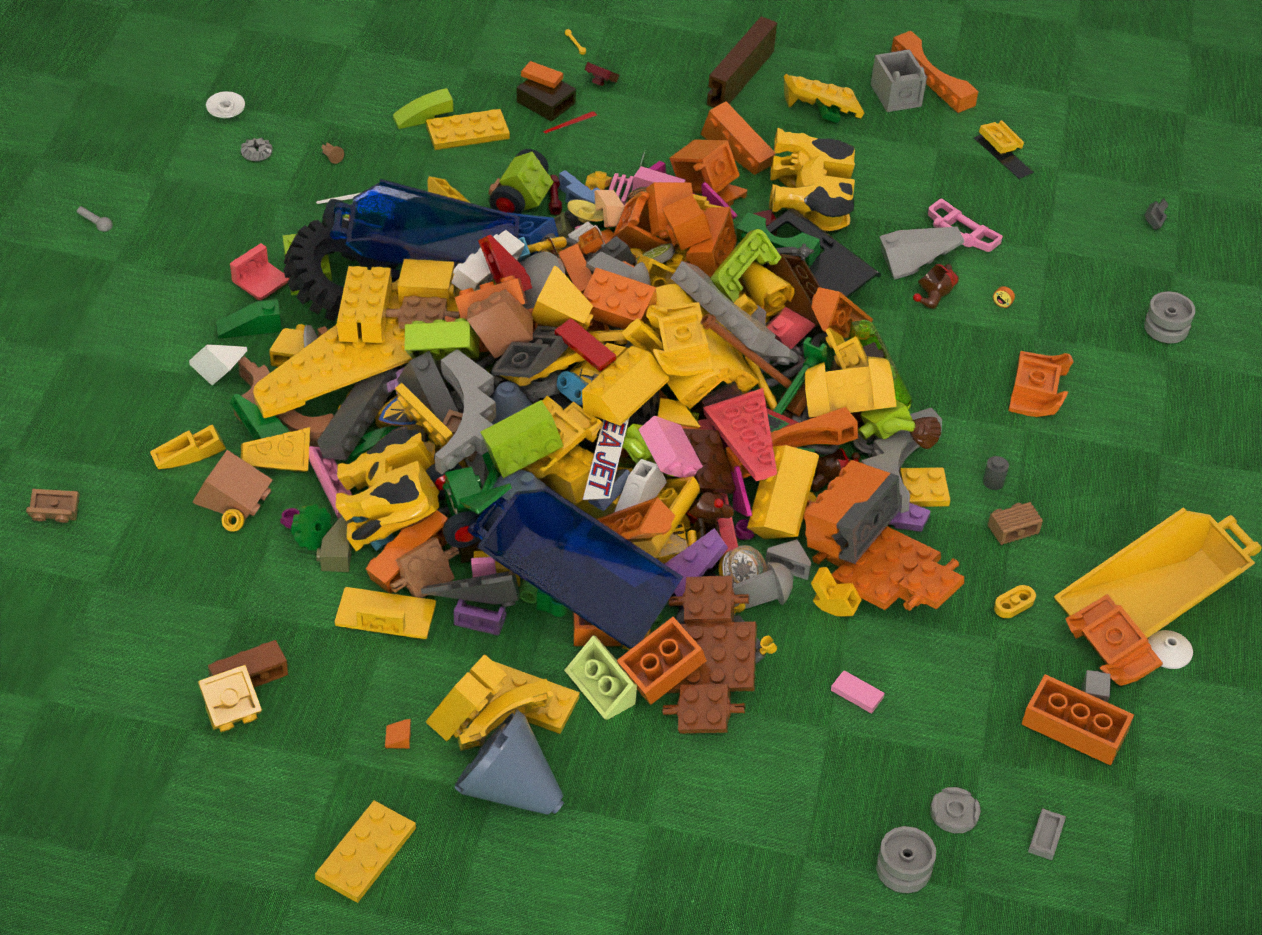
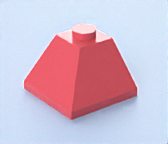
[766,307,815,349]

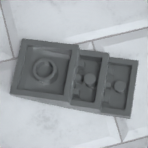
[491,326,568,378]

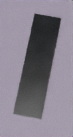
[974,135,1034,179]

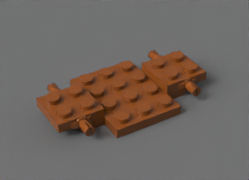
[662,576,757,733]

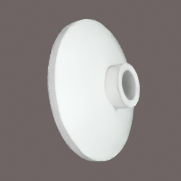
[206,92,245,118]
[1148,630,1193,669]

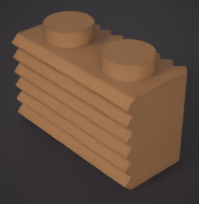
[988,502,1043,545]

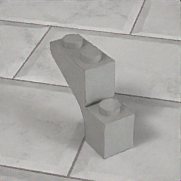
[751,305,798,365]

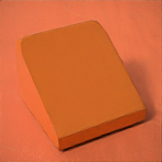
[385,719,411,749]

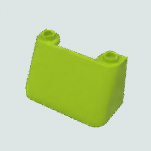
[710,229,782,303]

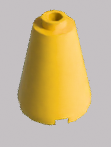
[741,261,795,317]

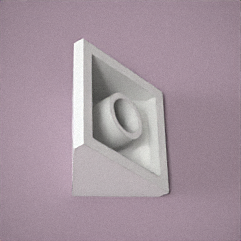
[189,345,247,385]

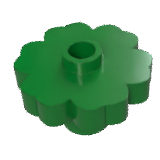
[291,504,333,551]

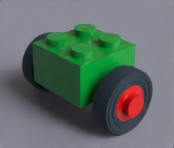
[426,463,488,548]

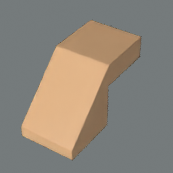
[594,190,624,227]

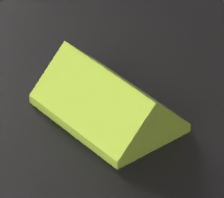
[564,635,637,720]

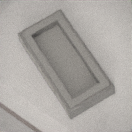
[1028,808,1066,860]

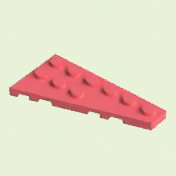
[703,388,777,481]

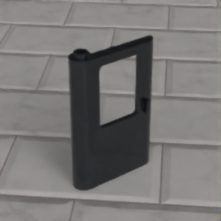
[762,208,881,298]

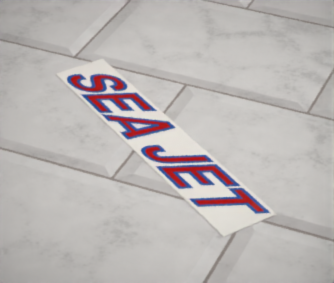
[583,418,629,500]

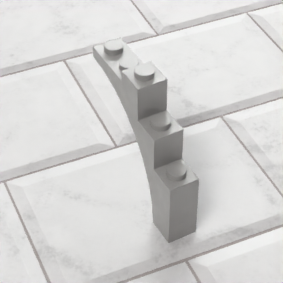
[435,349,496,474]
[861,408,942,513]

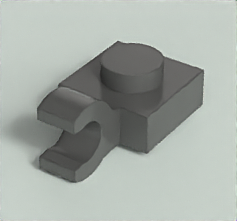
[1144,198,1168,230]

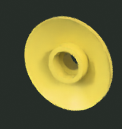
[567,200,604,223]

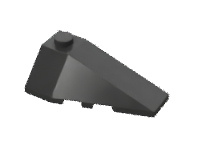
[397,351,460,423]
[421,570,520,607]

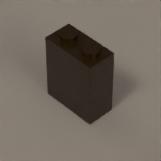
[516,79,576,122]

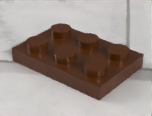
[683,428,736,494]

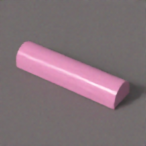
[309,446,352,519]

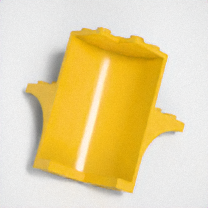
[622,284,759,409]

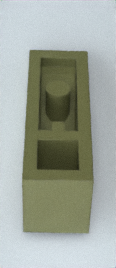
[316,515,354,572]

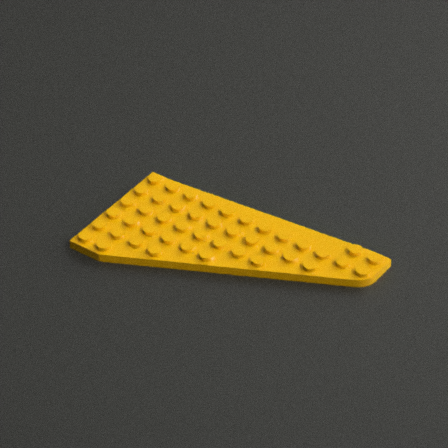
[253,252,462,418]

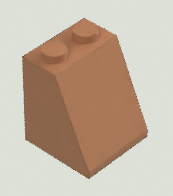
[467,289,533,358]
[193,450,273,521]

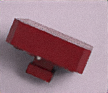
[584,62,619,86]

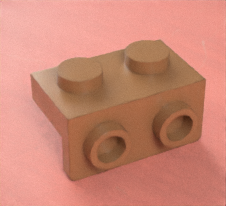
[26,489,80,523]

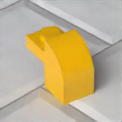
[811,567,862,616]

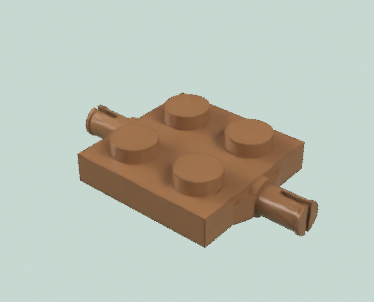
[386,296,460,329]
[390,537,459,598]

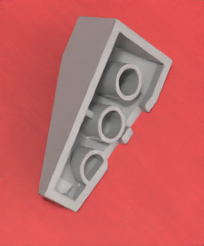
[879,227,964,280]

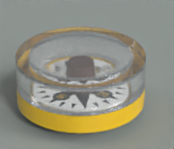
[719,545,767,585]

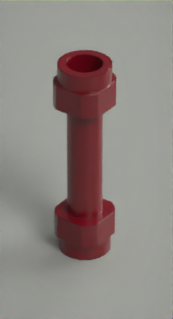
[549,175,563,215]

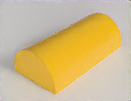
[619,476,700,560]

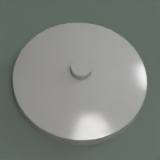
[521,252,565,309]

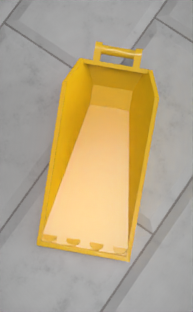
[1054,507,1262,638]

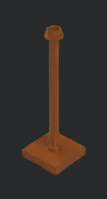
[700,313,807,416]

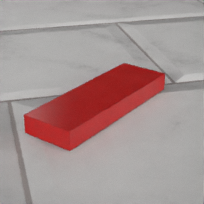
[555,318,616,372]

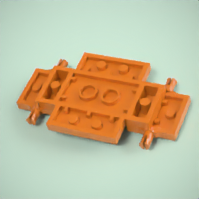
[812,526,964,611]

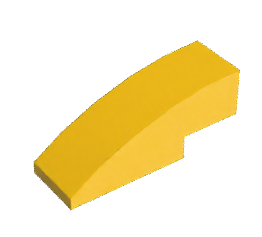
[150,425,226,469]

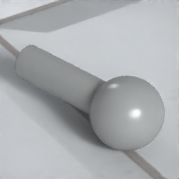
[77,206,113,232]

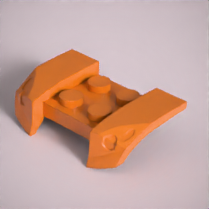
[1008,351,1074,417]
[1065,594,1163,686]

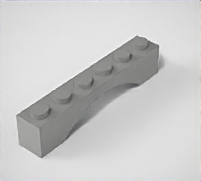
[671,261,776,353]

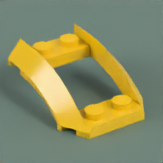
[458,679,553,751]

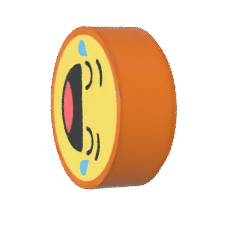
[993,286,1015,308]

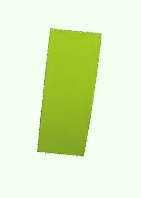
[393,88,453,129]

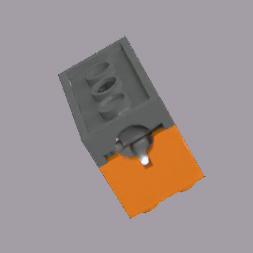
[804,460,900,564]

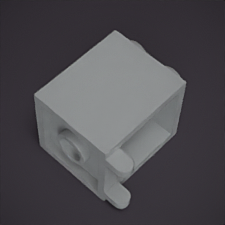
[871,49,927,112]

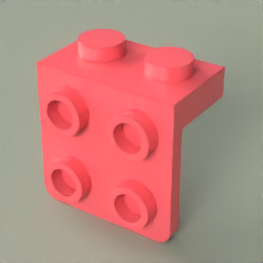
[230,243,289,300]

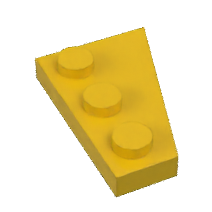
[241,427,310,472]

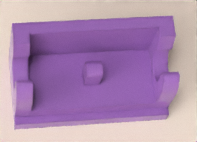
[454,599,506,636]

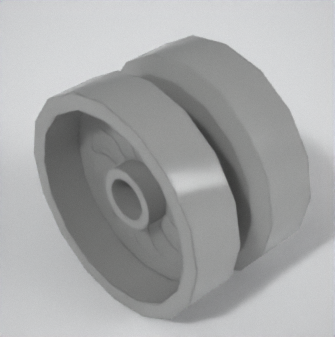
[1144,291,1195,344]
[876,826,936,893]

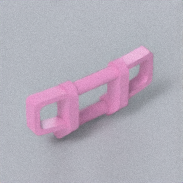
[928,199,1003,252]

